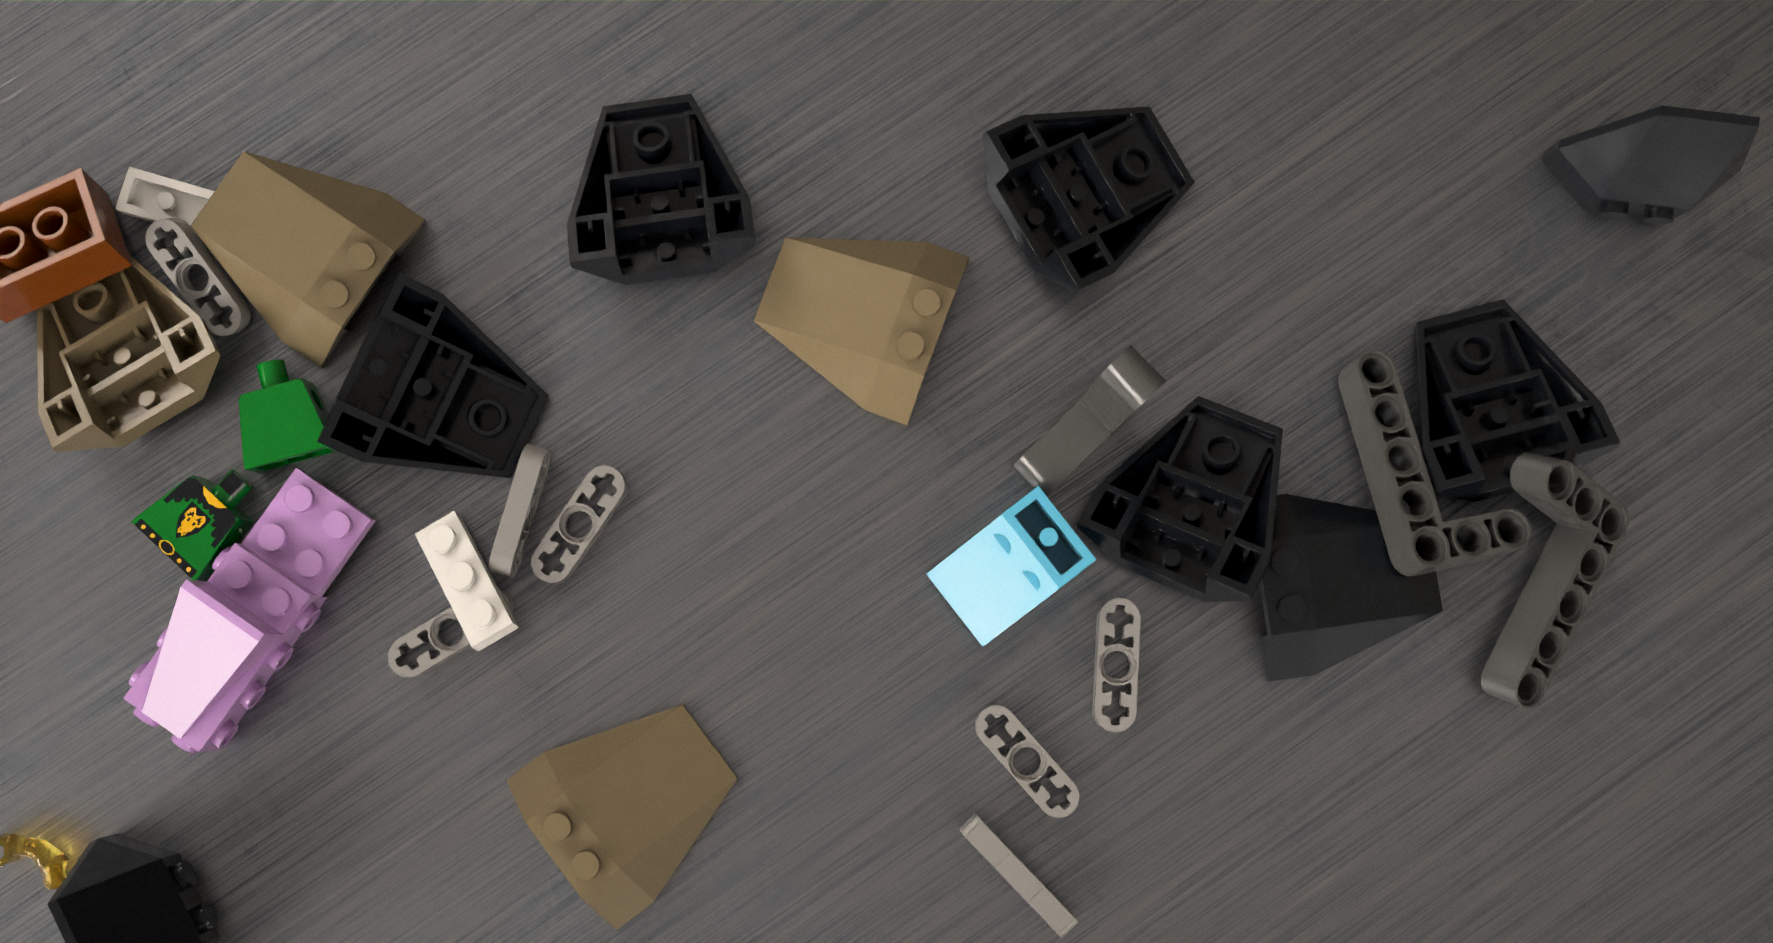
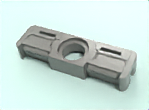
[959,813,1079,938]

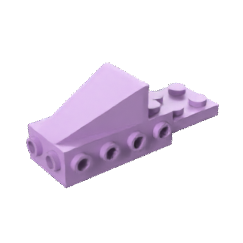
[123,468,376,754]

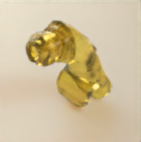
[0,833,70,890]

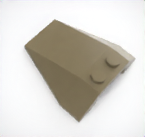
[190,151,426,368]
[754,237,970,426]
[37,254,221,452]
[506,704,738,930]

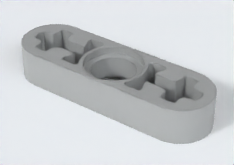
[145,218,251,336]
[489,444,551,578]
[531,465,628,584]
[388,589,514,678]
[1092,598,1141,732]
[974,705,1080,818]

